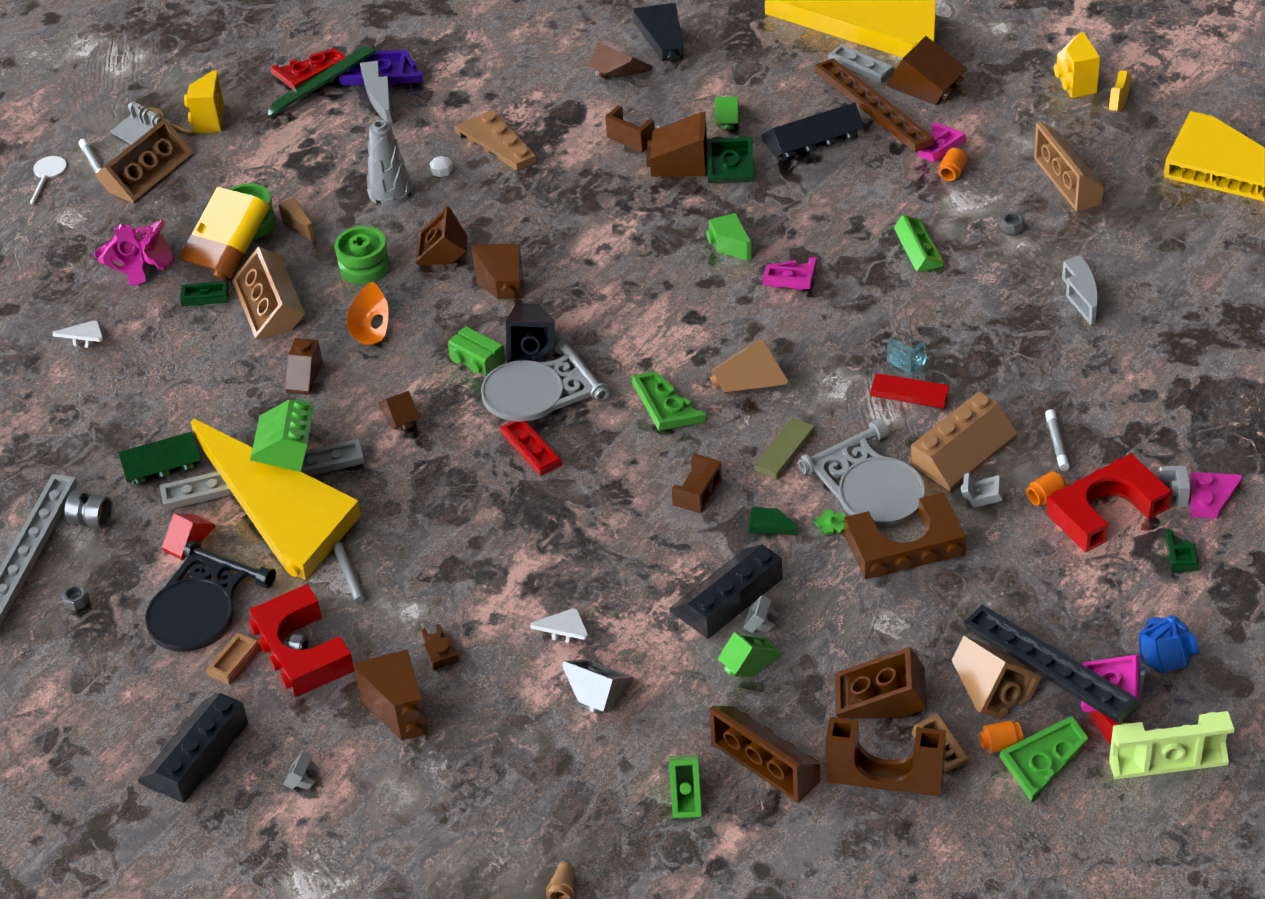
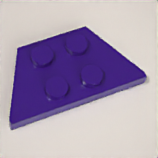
[339,50,423,85]

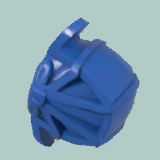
[1139,615,1200,674]

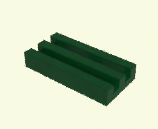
[180,281,230,307]

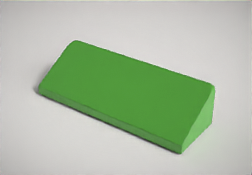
[894,215,944,271]

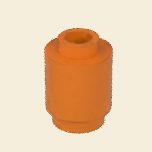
[939,148,968,181]
[1026,471,1066,506]
[979,720,1024,754]

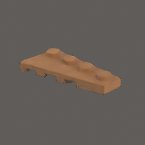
[454,110,537,171]

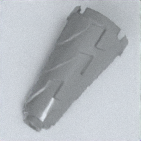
[367,120,413,206]

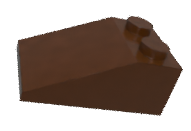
[835,647,927,718]

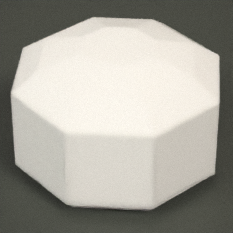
[430,156,453,177]

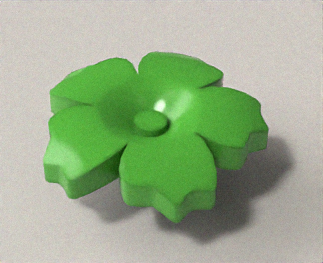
[815,509,846,535]

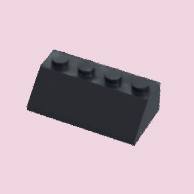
[761,102,864,159]
[669,544,783,639]
[138,693,248,803]

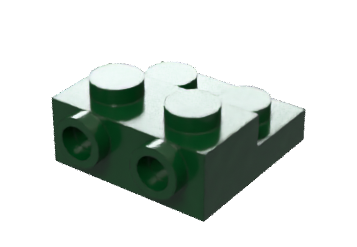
[707,136,754,183]

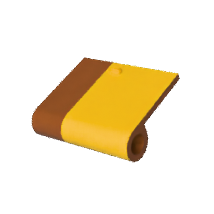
[178,187,270,281]

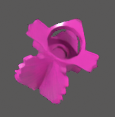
[94,218,174,286]

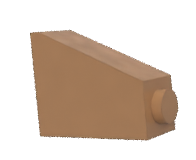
[709,339,788,392]
[952,636,1042,719]

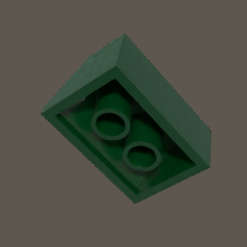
[118,431,201,485]

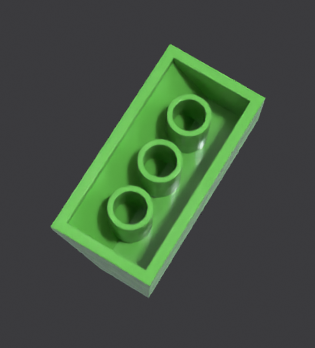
[250,399,314,472]

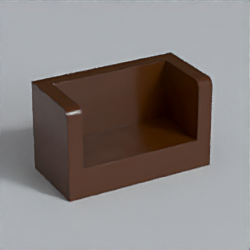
[605,105,655,152]
[672,453,722,514]

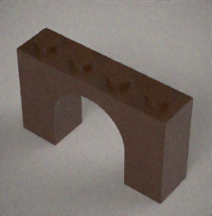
[844,492,966,580]
[826,717,946,796]

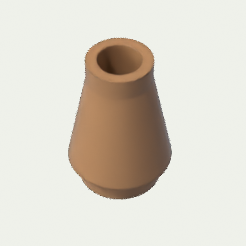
[546,862,575,899]

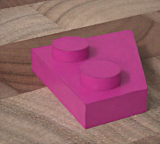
[918,122,967,162]
[763,257,817,290]
[1190,472,1242,519]

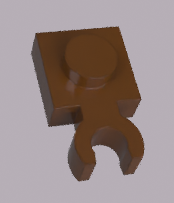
[422,624,459,670]

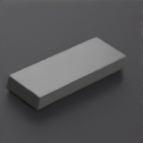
[828,44,894,84]

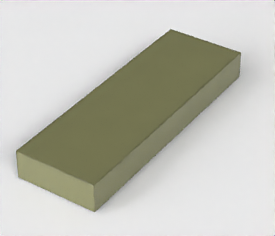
[754,417,814,480]

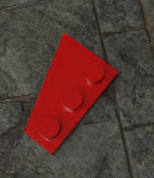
[270,48,346,89]

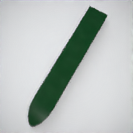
[268,46,376,118]

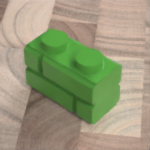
[448,326,506,376]

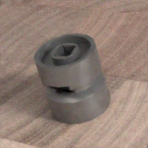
[65,490,113,529]

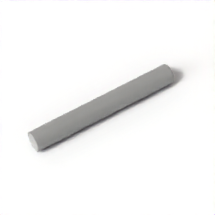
[333,542,365,604]

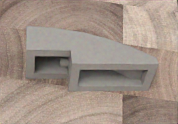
[360,61,393,124]
[1062,255,1097,325]

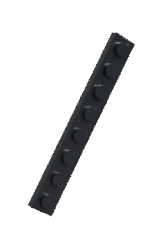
[963,604,1140,725]

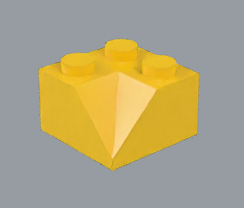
[1054,32,1100,98]
[184,70,225,134]

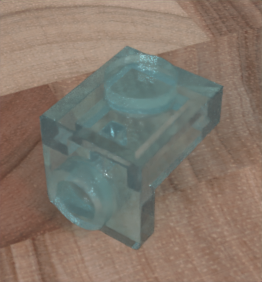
[887,338,927,374]

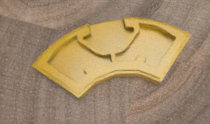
[1109,70,1132,111]

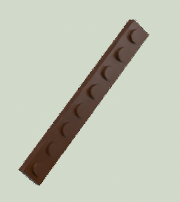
[815,58,934,152]

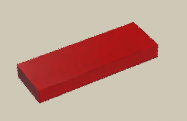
[870,373,950,408]
[500,421,562,476]

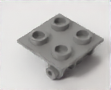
[110,101,171,144]

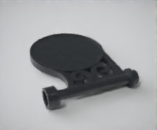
[145,540,276,652]

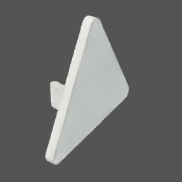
[53,321,103,348]
[531,609,588,643]

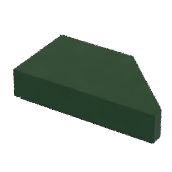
[749,507,798,535]
[1164,529,1199,572]

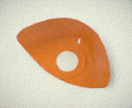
[346,282,389,345]

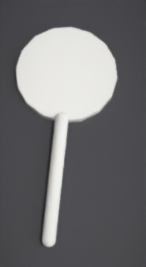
[30,156,67,205]

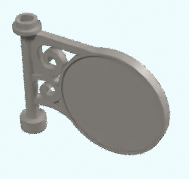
[481,333,610,422]
[798,418,925,527]

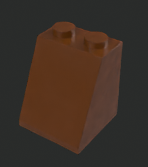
[887,36,967,105]
[646,112,707,177]
[353,649,429,741]

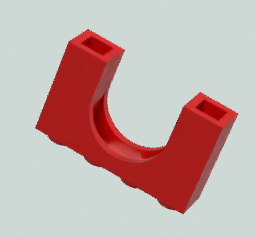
[1046,454,1172,553]
[248,584,355,698]

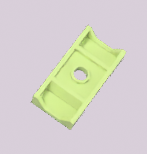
[1109,711,1234,779]

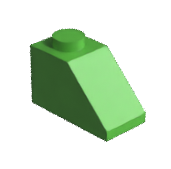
[715,96,739,130]
[706,213,752,260]
[718,632,783,677]
[669,755,702,818]

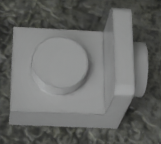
[1158,466,1190,507]

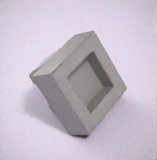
[743,595,778,633]
[283,751,320,790]

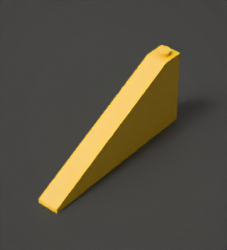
[765,0,936,58]
[1164,111,1265,202]
[191,419,361,580]

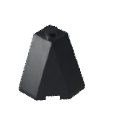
[633,3,684,62]
[506,303,555,363]

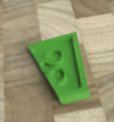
[632,371,706,431]
[999,716,1088,801]

